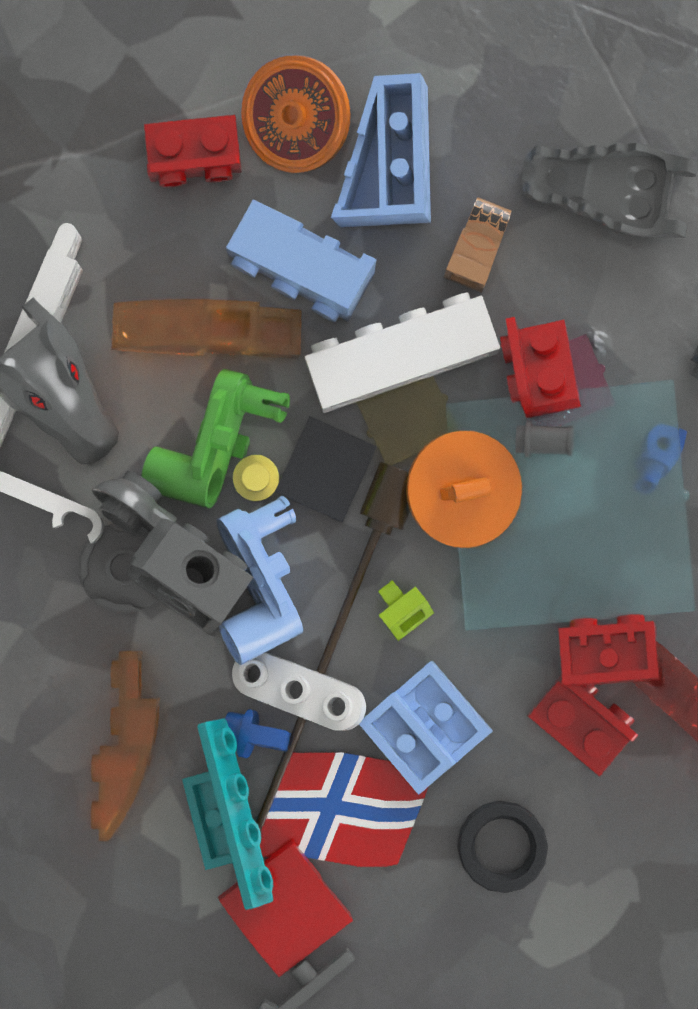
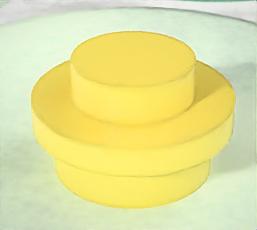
[233,455,279,501]

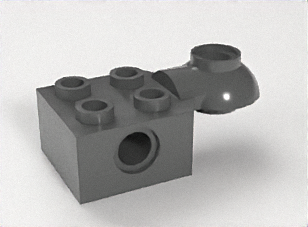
[92,471,253,635]

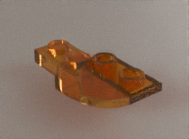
[111,299,302,359]
[91,651,160,841]

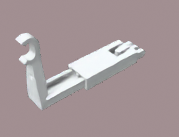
[0,223,104,544]

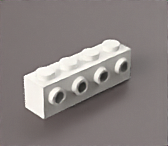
[305,292,500,413]

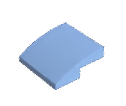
[359,661,493,795]

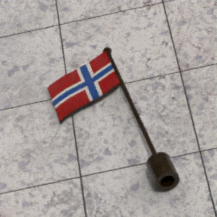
[256,462,429,867]

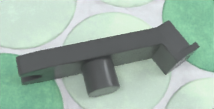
[258,947,355,1009]

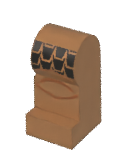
[444,197,512,293]

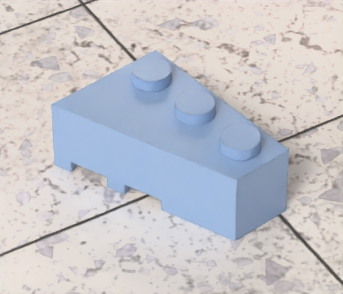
[331,73,431,227]
[226,199,376,322]

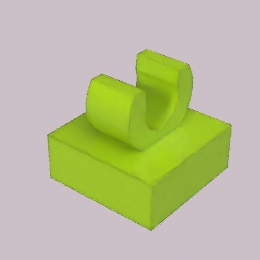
[378,580,434,641]

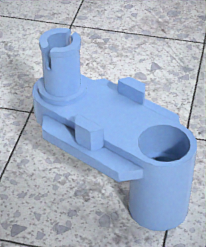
[217,496,303,665]

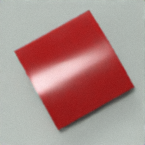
[218,840,353,977]

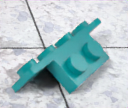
[182,718,273,910]

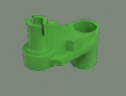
[141,369,290,509]

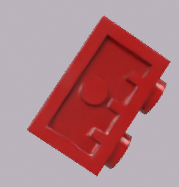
[144,115,242,187]
[500,317,581,419]
[558,614,659,687]
[527,674,638,777]

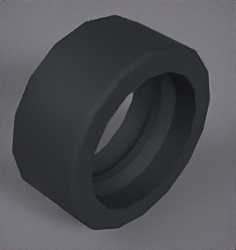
[457,801,548,893]

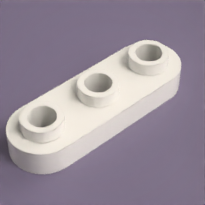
[232,652,366,731]

